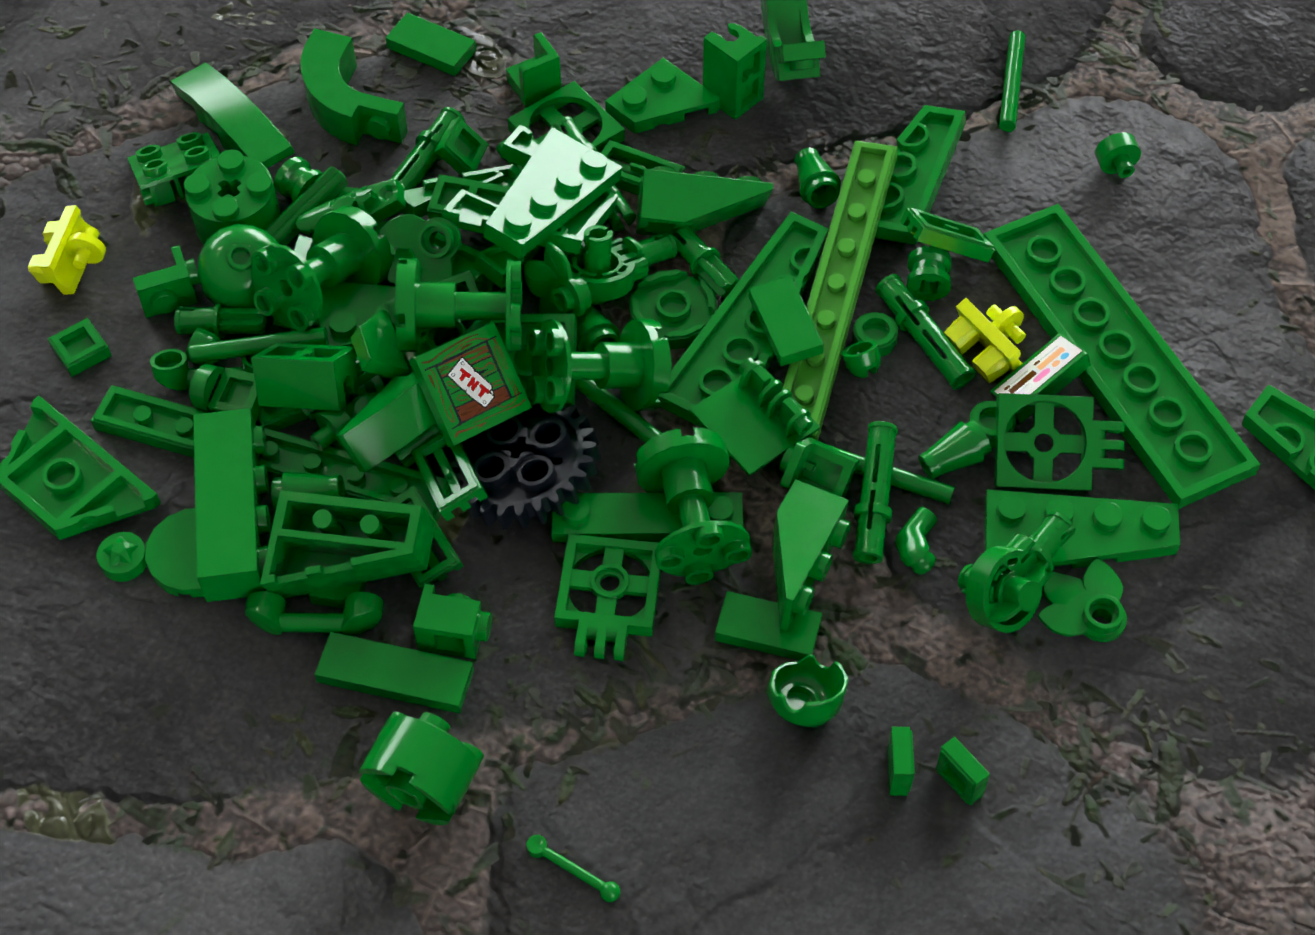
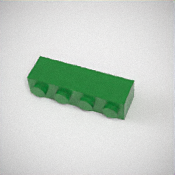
[193,408,271,602]

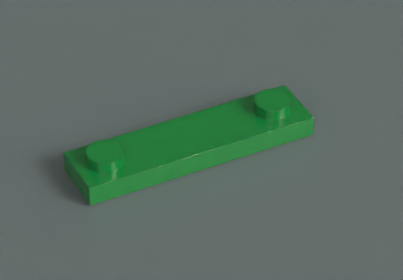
[552,492,743,542]

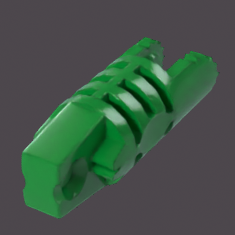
[295,179,406,238]

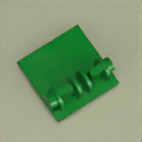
[127,132,220,207]
[689,357,820,476]

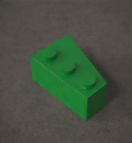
[260,490,436,599]

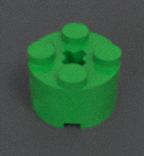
[184,149,280,245]
[358,712,484,825]

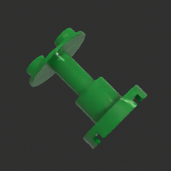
[251,205,393,332]
[395,258,522,353]
[526,319,672,413]
[634,427,752,585]

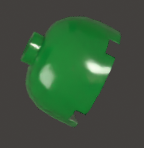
[197,224,279,308]

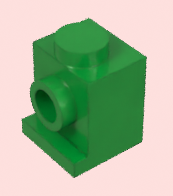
[413,584,492,659]

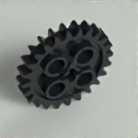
[450,403,601,529]

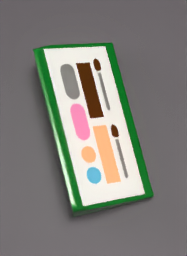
[990,333,1091,424]

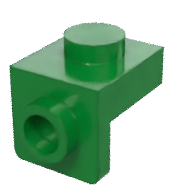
[133,245,200,318]
[779,437,860,498]

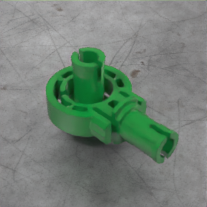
[563,225,677,304]
[958,511,1076,633]

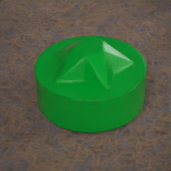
[96,532,147,582]

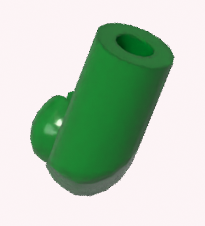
[895,507,937,575]

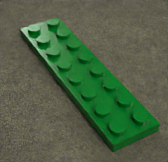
[983,203,1260,509]

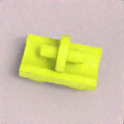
[28,205,106,295]
[944,298,1026,383]

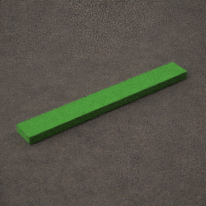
[783,140,898,441]

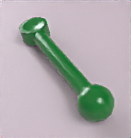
[526,835,621,903]

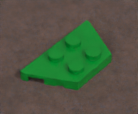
[0,396,161,540]

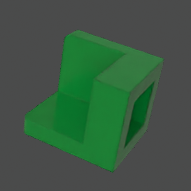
[506,32,561,106]

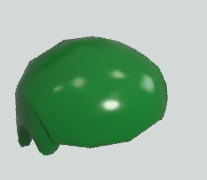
[767,655,849,727]

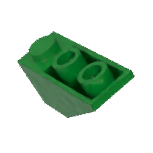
[636,166,773,238]
[772,479,851,631]

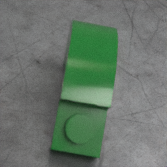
[760,0,826,81]
[300,28,408,146]

